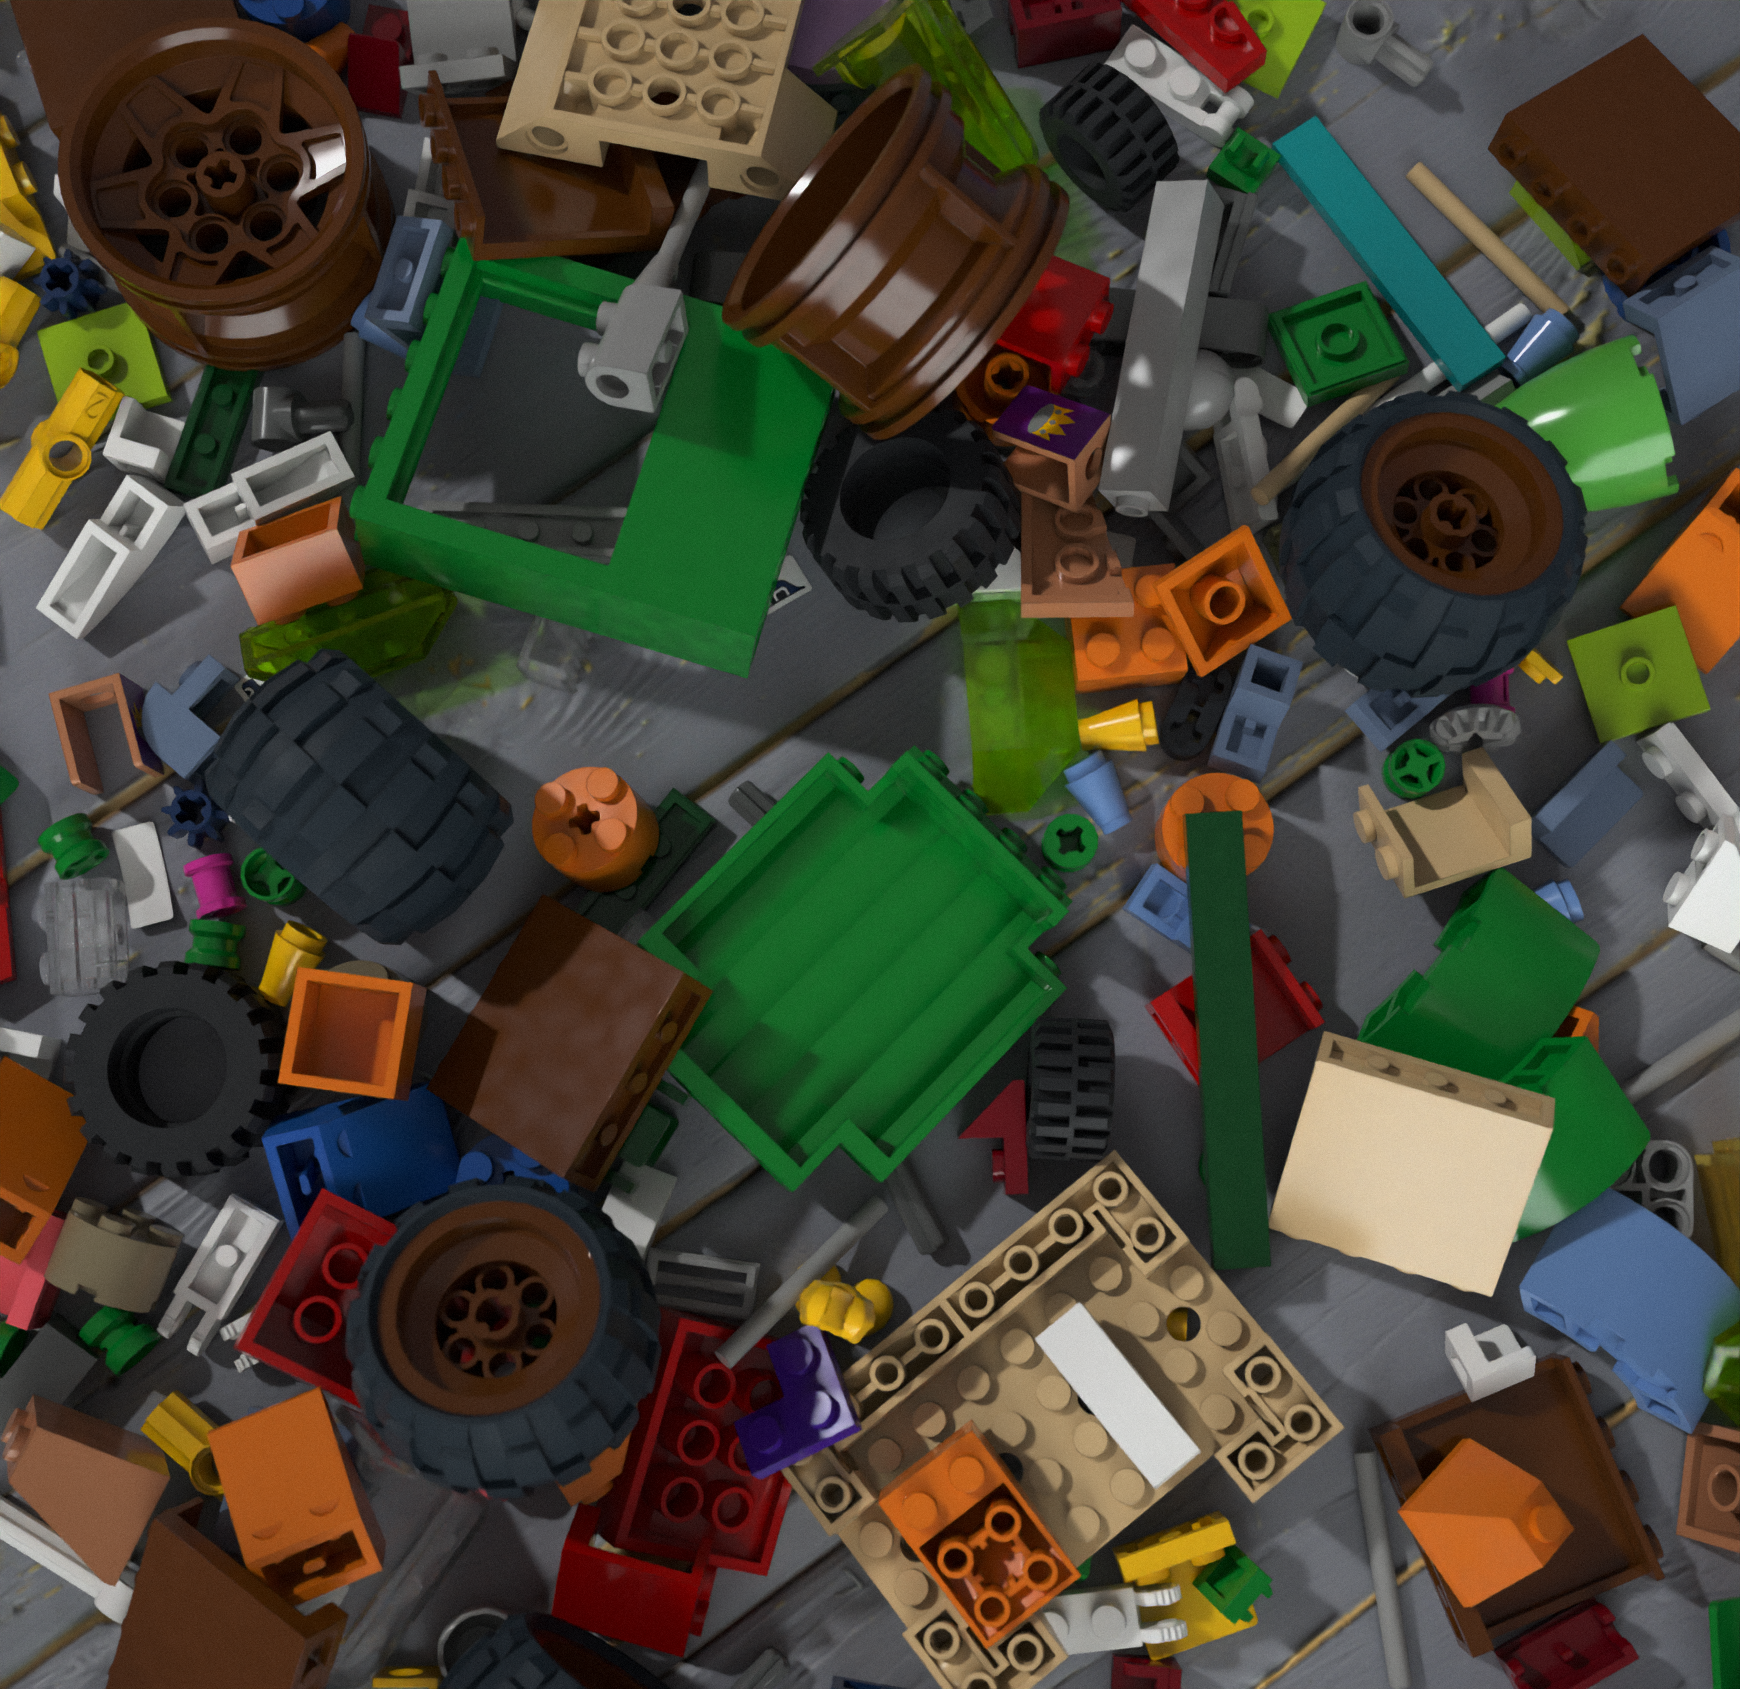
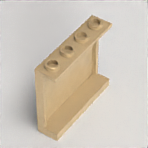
[1268,1031,1555,1297]

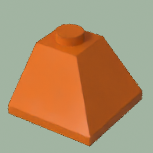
[1152,525,1292,678]
[1397,1438,1574,1607]

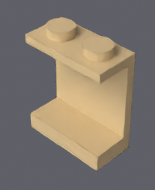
[1353,747,1532,899]

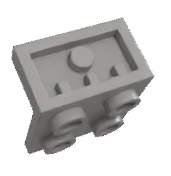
[399,0,519,96]

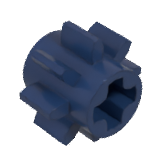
[33,249,107,320]
[161,779,231,850]

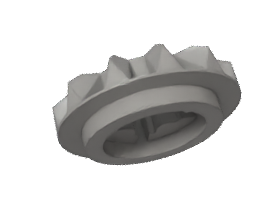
[1429,704,1521,756]

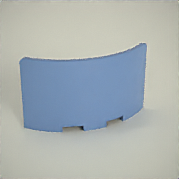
[1519,1187,1740,1434]

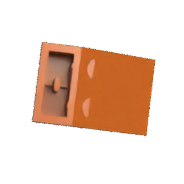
[1618,467,1740,675]
[0,1055,88,1265]
[207,1386,386,1607]
[878,1419,1081,1649]

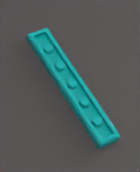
[1271,115,1506,392]

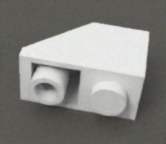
[1663,813,1740,954]

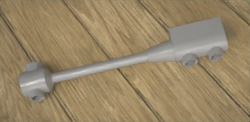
[578,159,711,413]

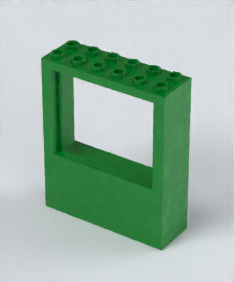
[349,238,836,679]

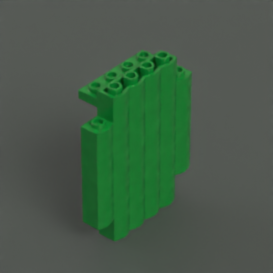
[636,745,1073,1192]

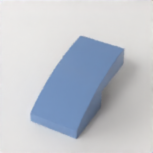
[1122,863,1252,954]

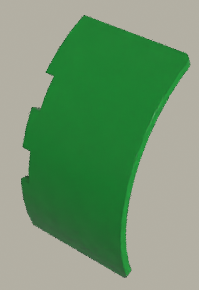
[1357,867,1600,1081]
[1498,1036,1650,1243]

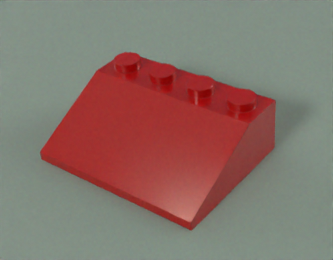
[232,1188,509,1412]
[596,1305,792,1577]

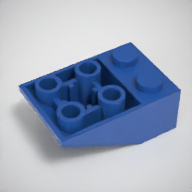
[261,1080,461,1242]

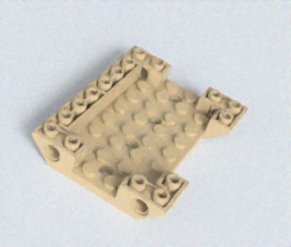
[496,0,837,201]
[780,1149,1345,1689]

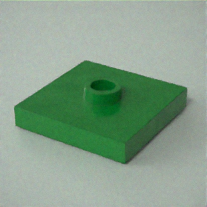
[1268,281,1409,408]

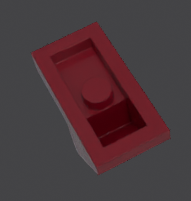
[348,4,414,119]
[957,1080,1029,1195]

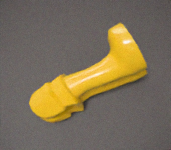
[795,1264,894,1344]

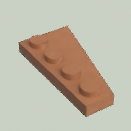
[1021,492,1134,618]

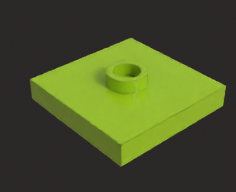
[1227,0,1327,99]
[37,302,173,421]
[1566,605,1711,745]

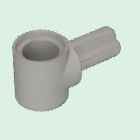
[1336,0,1433,87]

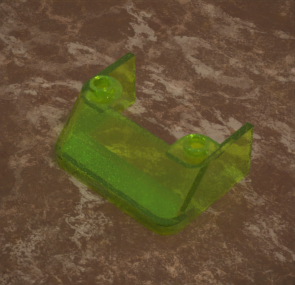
[812,0,1039,172]

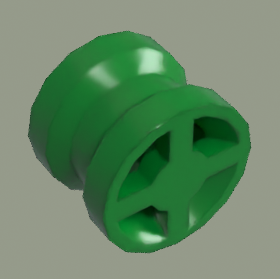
[1381,739,1446,800]
[37,813,110,880]
[1041,814,1098,874]
[184,919,246,971]

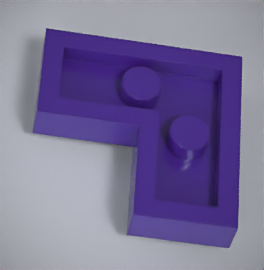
[734,1325,863,1480]

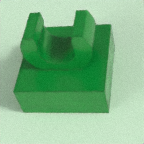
[1205,127,1281,194]
[1192,1544,1273,1625]

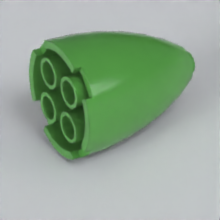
[1495,334,1679,512]

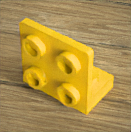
[1112,1510,1258,1661]

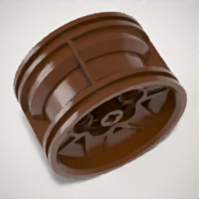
[58,17,396,372]
[722,64,1070,440]

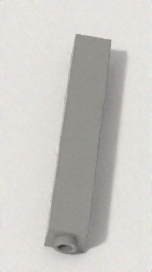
[1098,180,1224,517]

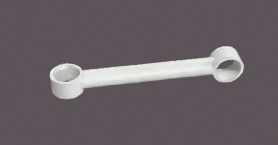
[0,1495,137,1624]

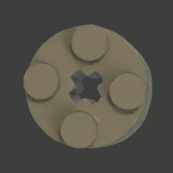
[44,1197,183,1313]

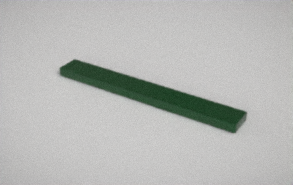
[1182,810,1271,1270]

